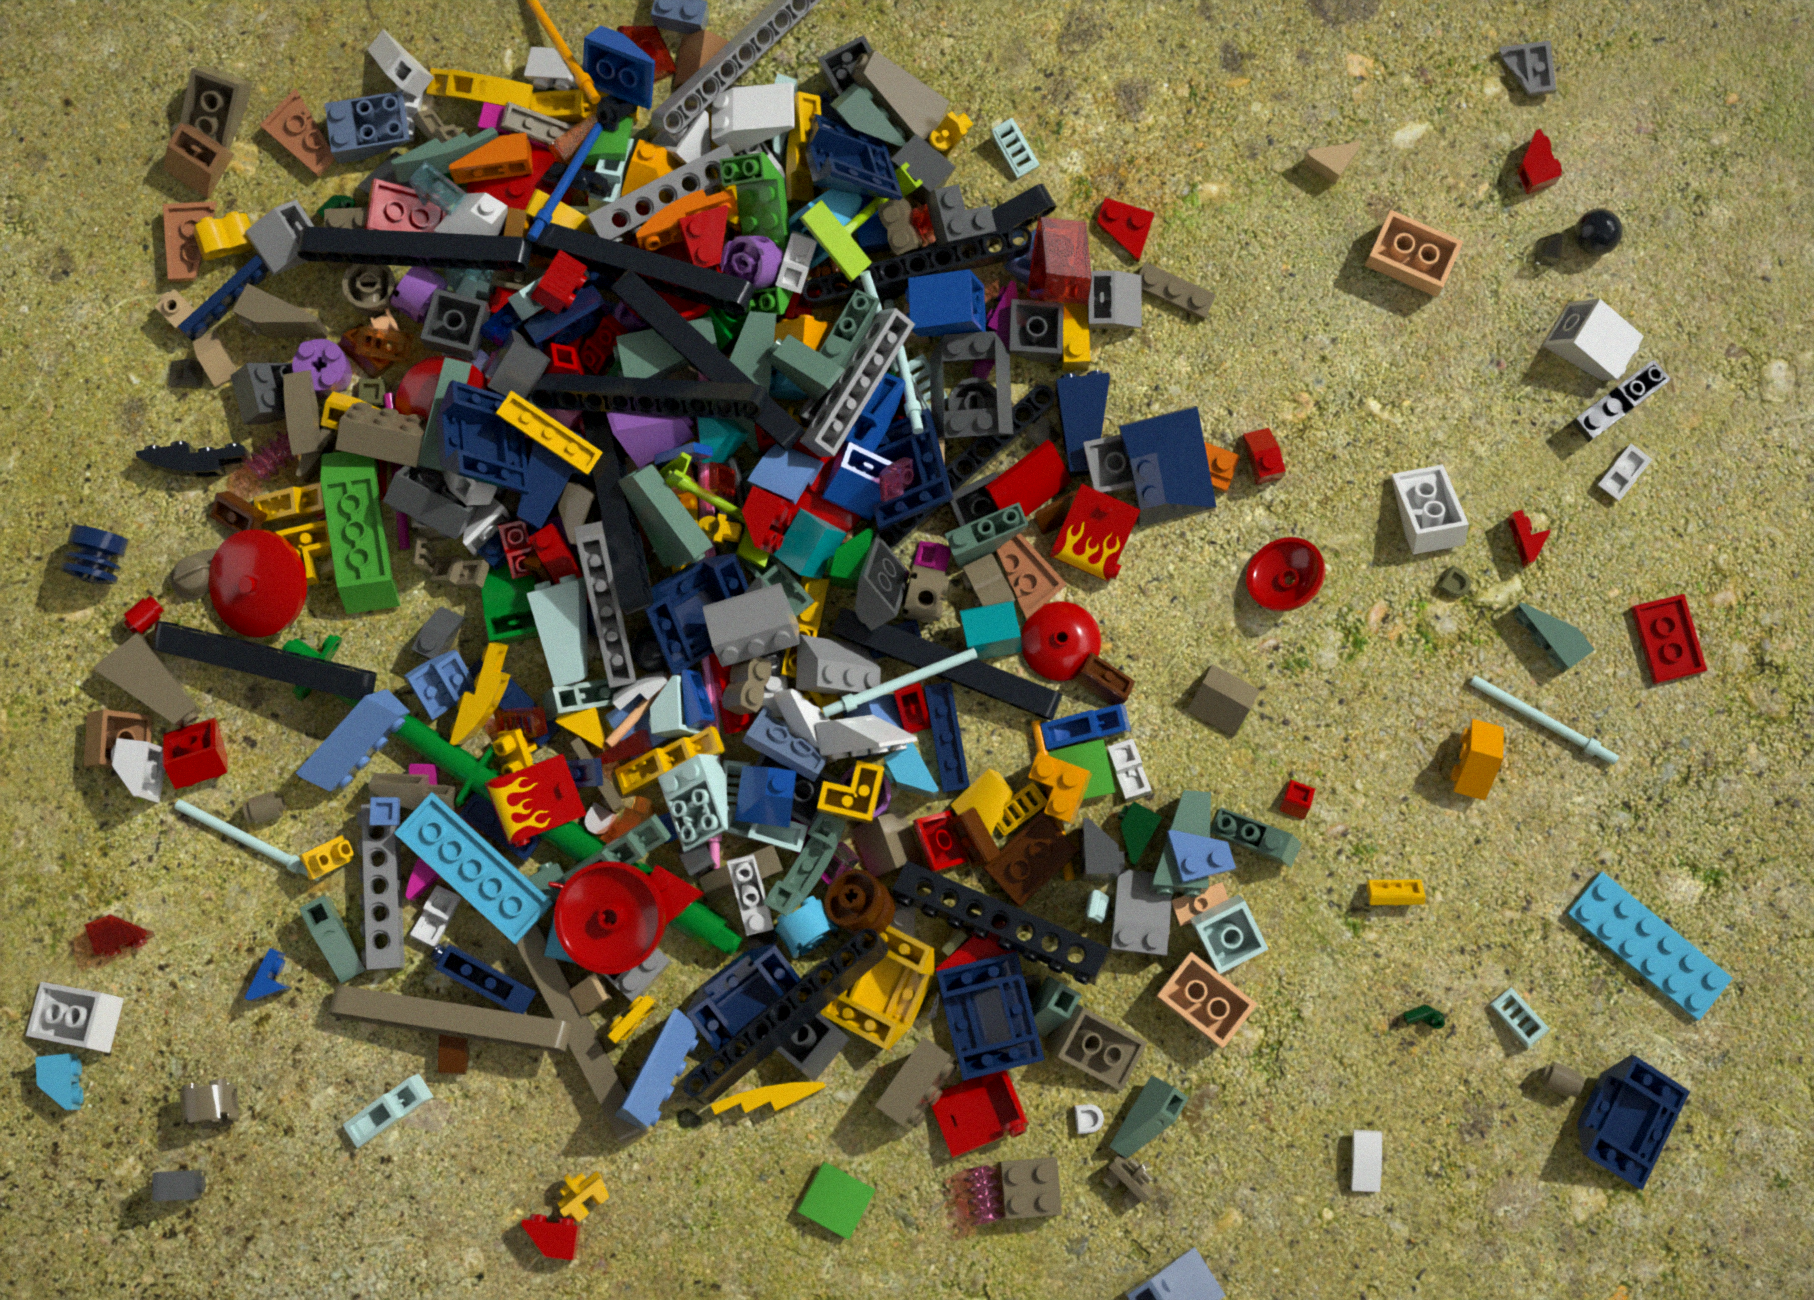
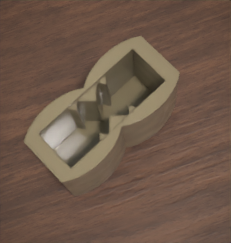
[878,198,922,255]
[960,553,1016,608]
[722,656,772,715]

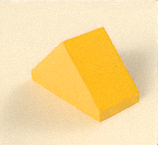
[555,707,608,752]

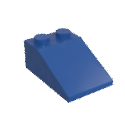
[582,25,655,110]

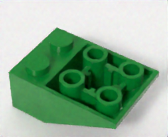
[481,563,540,644]

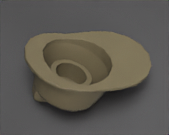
[170,549,217,599]

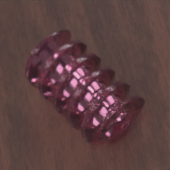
[242,427,302,482]
[962,1165,1005,1226]

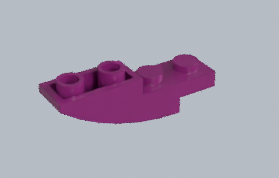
[971,280,1018,380]

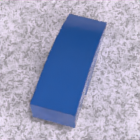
[843,373,906,453]
[1041,704,1131,750]

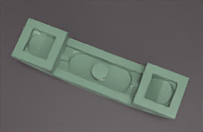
[763,812,845,917]

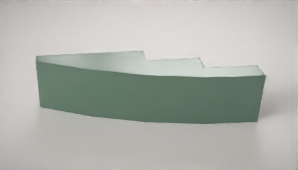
[391,127,499,183]
[418,357,472,472]
[726,542,815,618]
[562,814,671,882]

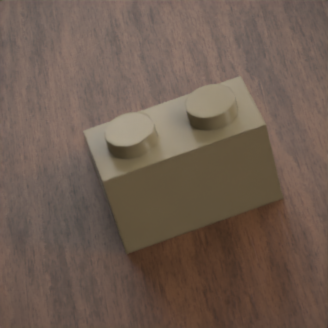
[558,482,604,545]

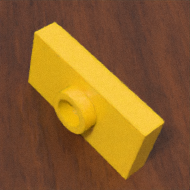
[1366,879,1426,905]

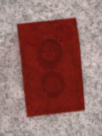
[1027,216,1092,305]

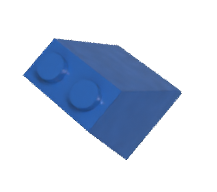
[905,269,986,337]

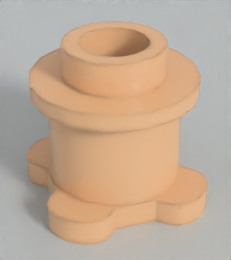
[368,307,402,342]

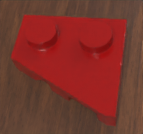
[1096,197,1155,262]
[677,205,728,268]

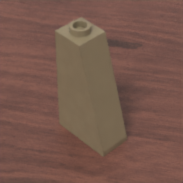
[852,50,950,144]
[94,633,203,728]

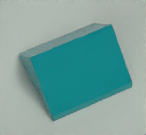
[698,417,750,463]
[773,508,847,579]
[960,600,1021,660]

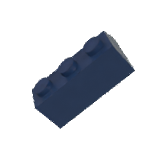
[523,284,610,352]

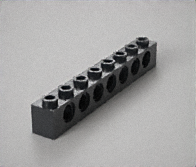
[892,861,1109,985]

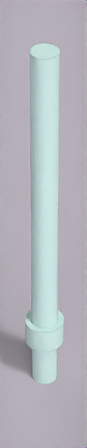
[883,299,924,434]
[822,648,978,718]
[1470,675,1619,765]
[174,799,322,881]

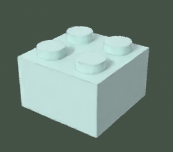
[1190,894,1268,974]

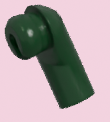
[316,195,355,219]
[1402,1004,1445,1030]

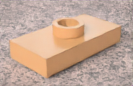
[1171,882,1228,927]

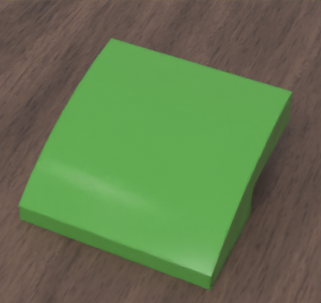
[575,116,634,166]
[1048,739,1115,801]
[796,1161,875,1240]

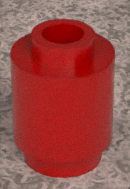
[123,595,165,634]

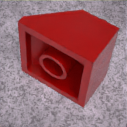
[163,717,228,790]

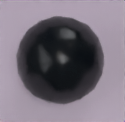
[1575,208,1623,256]
[630,625,668,673]

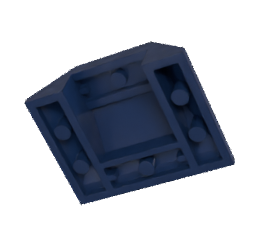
[805,114,903,201]
[436,380,530,495]
[1118,406,1216,527]
[873,408,954,530]
[644,553,749,676]
[685,944,811,1056]
[936,951,1045,1081]
[1577,1054,1690,1191]

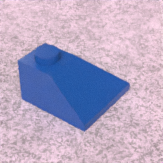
[735,766,797,828]

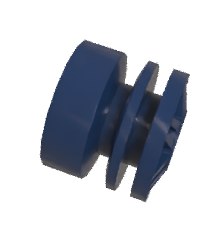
[59,525,129,585]

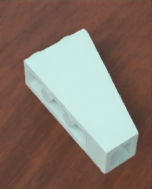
[527,574,588,687]

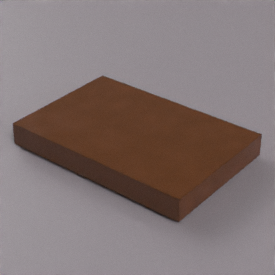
[983,812,1080,908]

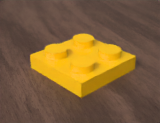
[608,995,660,1045]

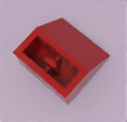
[742,486,795,554]

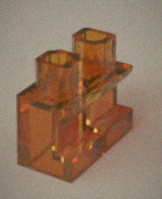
[615,795,655,839]

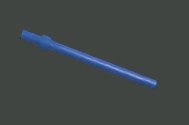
[527,122,604,242]

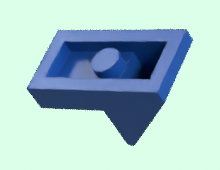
[244,948,292,1002]

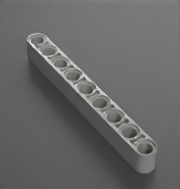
[651,0,820,133]

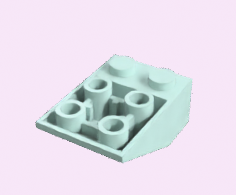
[658,754,728,852]

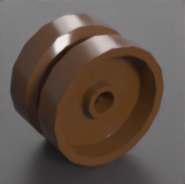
[825,869,896,937]

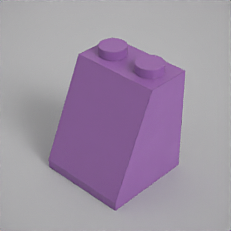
[606,412,695,468]

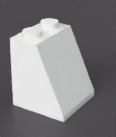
[1543,299,1644,381]

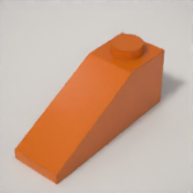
[449,133,533,184]

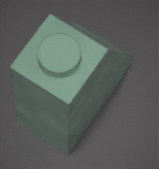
[767,334,845,402]

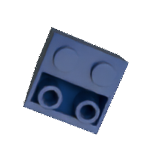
[821,442,897,520]

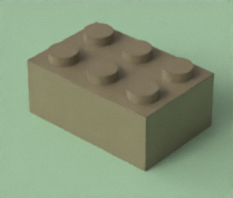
[336,402,428,467]
[875,1037,958,1131]

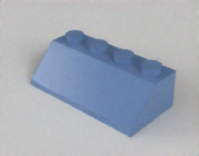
[296,689,410,792]
[614,1008,700,1131]

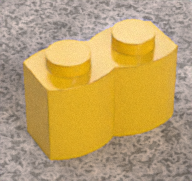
[193,211,254,260]

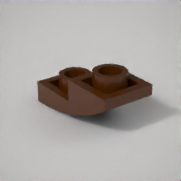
[438,1034,470,1075]

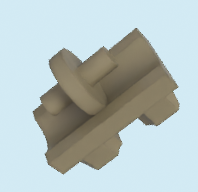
[1103,1154,1154,1208]

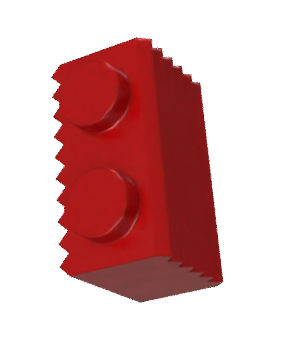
[531,250,588,314]

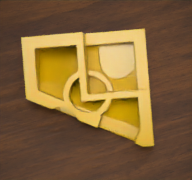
[951,769,1013,840]

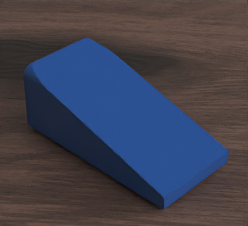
[681,669,716,729]

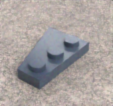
[742,705,828,782]

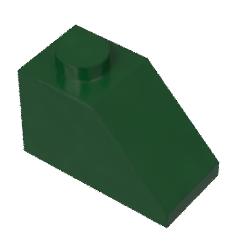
[1117,801,1162,867]

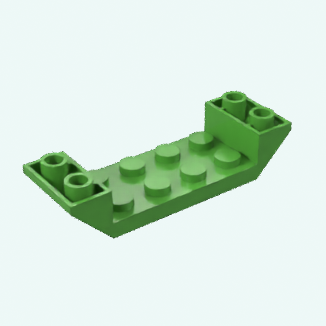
[719,152,794,319]
[320,451,401,614]

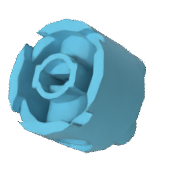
[775,896,839,958]

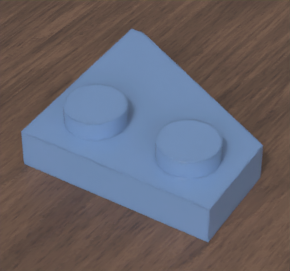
[1166,830,1236,884]

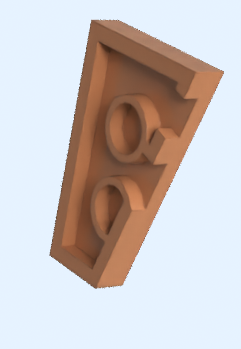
[260,88,336,178]
[163,201,217,282]
[995,533,1067,621]

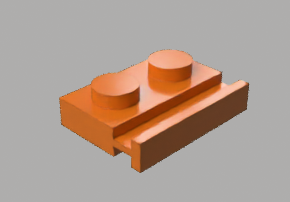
[1204,442,1241,493]

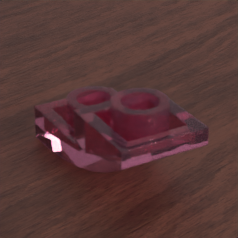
[879,457,914,502]

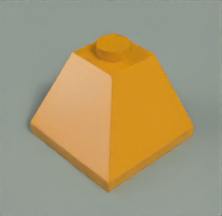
[620,139,684,207]

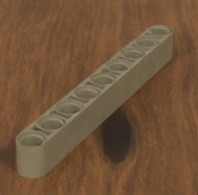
[516,922,649,1147]
[328,986,572,1054]

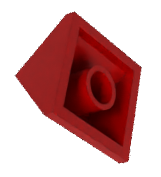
[913,810,968,873]

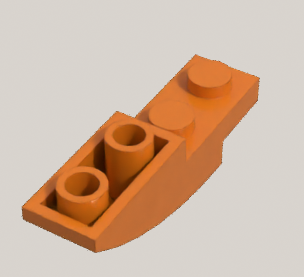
[636,188,738,251]

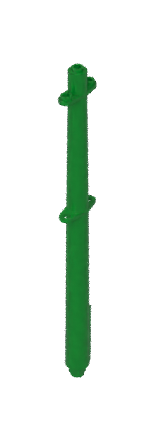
[282,635,743,956]

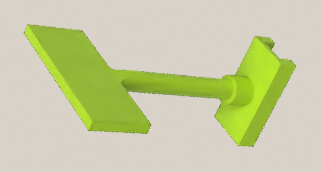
[799,162,923,282]
[658,451,770,569]

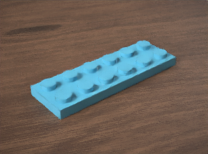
[394,792,554,944]
[1566,871,1733,1021]

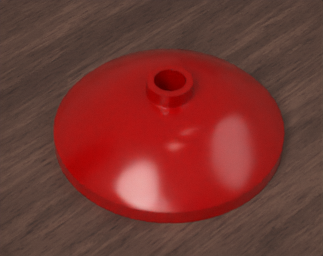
[1246,537,1326,612]
[1021,601,1101,682]

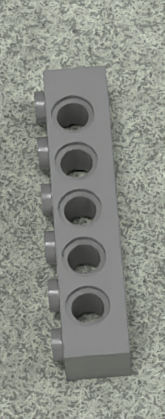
[585,143,734,243]
[800,308,915,457]
[575,521,636,688]
[357,804,405,971]

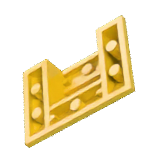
[820,926,934,1050]

